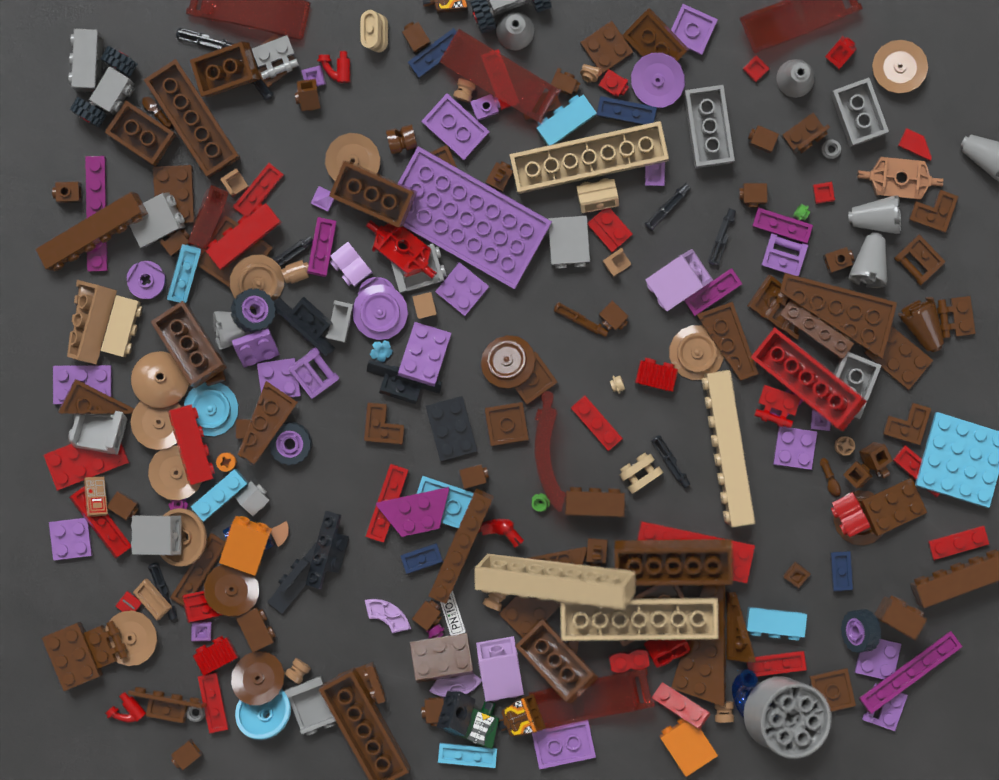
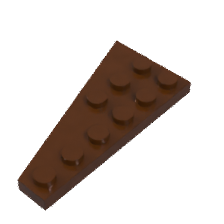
[780,273,897,359]
[671,584,726,707]

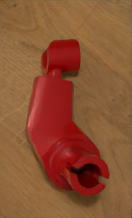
[478,519,524,548]

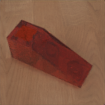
[188,185,229,250]

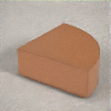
[271,521,289,547]

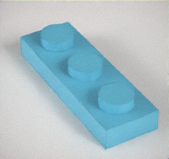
[167,244,201,303]
[438,743,497,768]

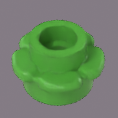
[793,203,810,221]
[532,493,550,512]

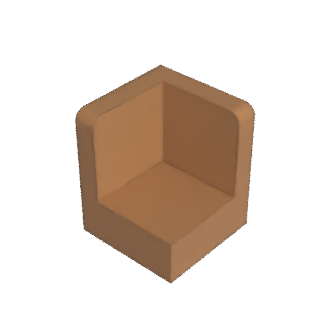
[221,169,249,197]
[602,248,631,277]
[413,292,437,319]

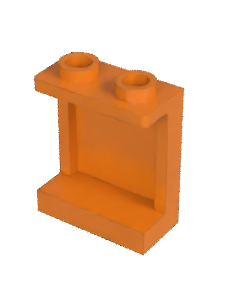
[219,516,272,576]
[660,718,718,777]

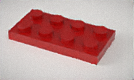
[43,441,130,490]

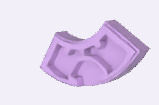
[365,599,411,633]
[430,674,482,697]

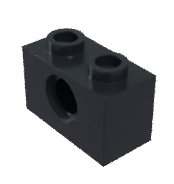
[437,691,476,736]

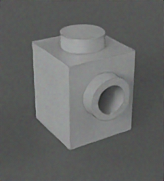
[235,481,269,516]

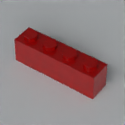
[206,203,282,270]
[168,404,215,485]

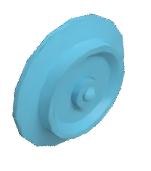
[184,382,238,436]

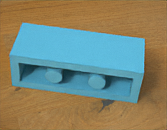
[536,94,597,146]
[191,469,248,521]
[746,607,807,640]

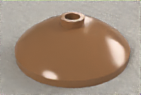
[131,351,189,408]
[160,508,206,566]

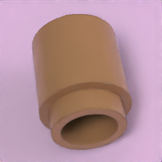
[281,260,309,284]

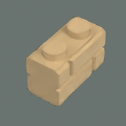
[576,178,619,213]

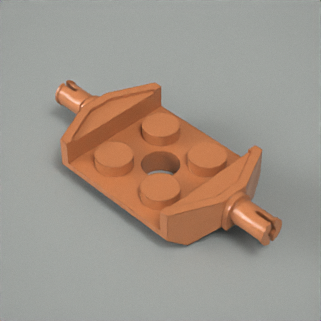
[857,157,943,200]

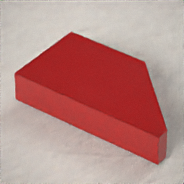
[898,128,932,161]

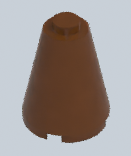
[898,297,944,353]

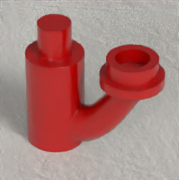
[317,51,350,83]
[105,692,146,722]

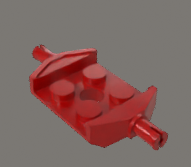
[366,220,437,279]

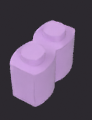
[330,242,373,287]

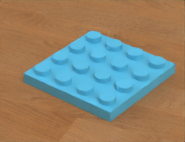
[915,412,999,508]

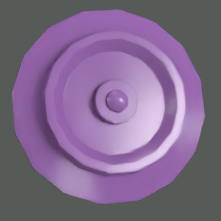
[631,53,685,107]
[352,285,408,340]

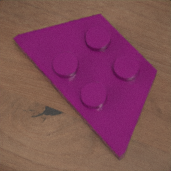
[376,487,449,537]

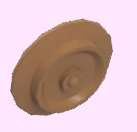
[872,40,928,94]
[325,133,380,181]
[230,255,284,309]
[669,326,724,380]
[130,401,181,450]
[148,445,202,500]
[105,610,157,666]

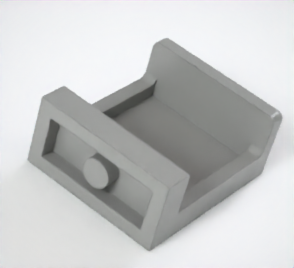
[130,193,185,248]
[548,216,590,269]
[391,243,447,294]
[68,411,128,455]
[131,515,181,555]
[285,676,336,736]

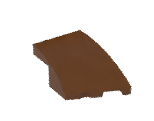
[747,275,799,340]

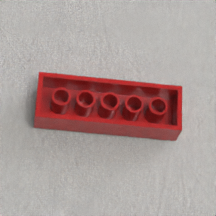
[750,328,867,431]
[636,521,755,583]

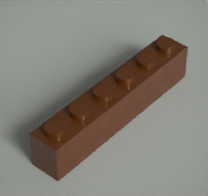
[36,192,148,271]
[429,489,494,604]

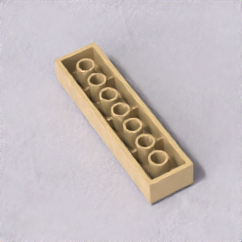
[510,121,669,194]
[701,370,755,527]
[475,554,635,609]
[561,598,718,640]

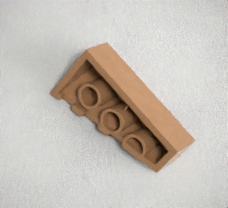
[67,280,117,364]

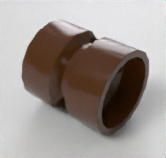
[386,124,417,154]

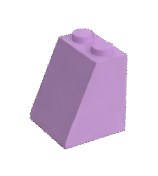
[645,249,713,311]
[476,636,524,701]

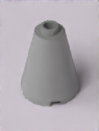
[496,12,534,50]
[776,59,815,98]
[961,135,999,181]
[849,195,901,234]
[849,233,887,288]
[213,311,267,349]

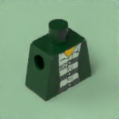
[460,700,499,749]

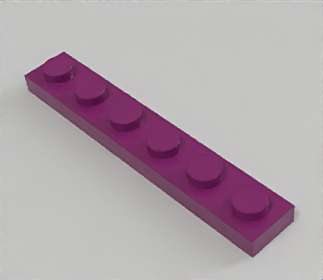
[85,156,108,271]
[858,631,962,714]

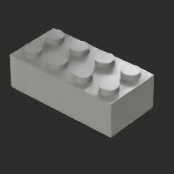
[684,85,735,169]

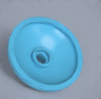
[235,689,291,740]

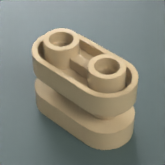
[360,10,388,52]
[619,453,664,494]

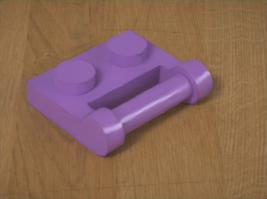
[761,233,808,276]
[288,348,339,399]
[862,683,908,731]

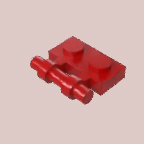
[754,385,801,428]

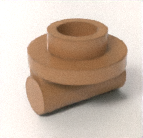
[580,64,602,83]

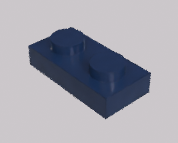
[400,543,443,574]
[830,551,853,591]

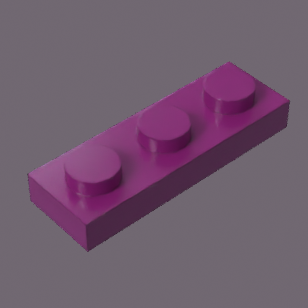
[752,208,813,244]
[307,217,336,277]
[684,268,742,316]

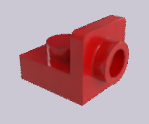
[825,36,857,69]
[598,69,629,98]

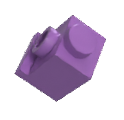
[470,94,501,121]

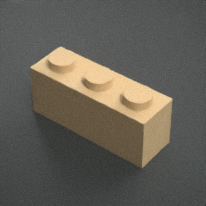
[101,295,143,357]

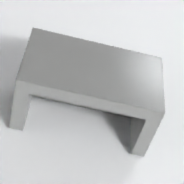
[326,300,354,343]

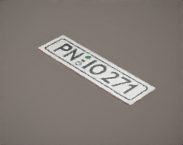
[440,591,466,635]

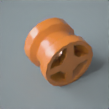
[216,453,237,472]

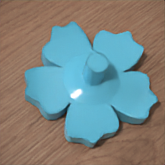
[370,340,393,362]

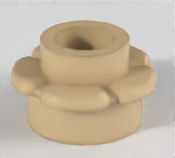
[610,376,625,394]

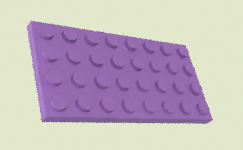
[398,146,552,289]

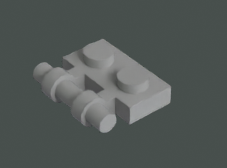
[252,35,299,79]

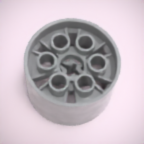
[744,677,831,758]

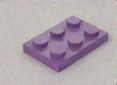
[421,93,490,160]
[398,322,451,386]
[53,365,112,404]
[532,719,596,769]

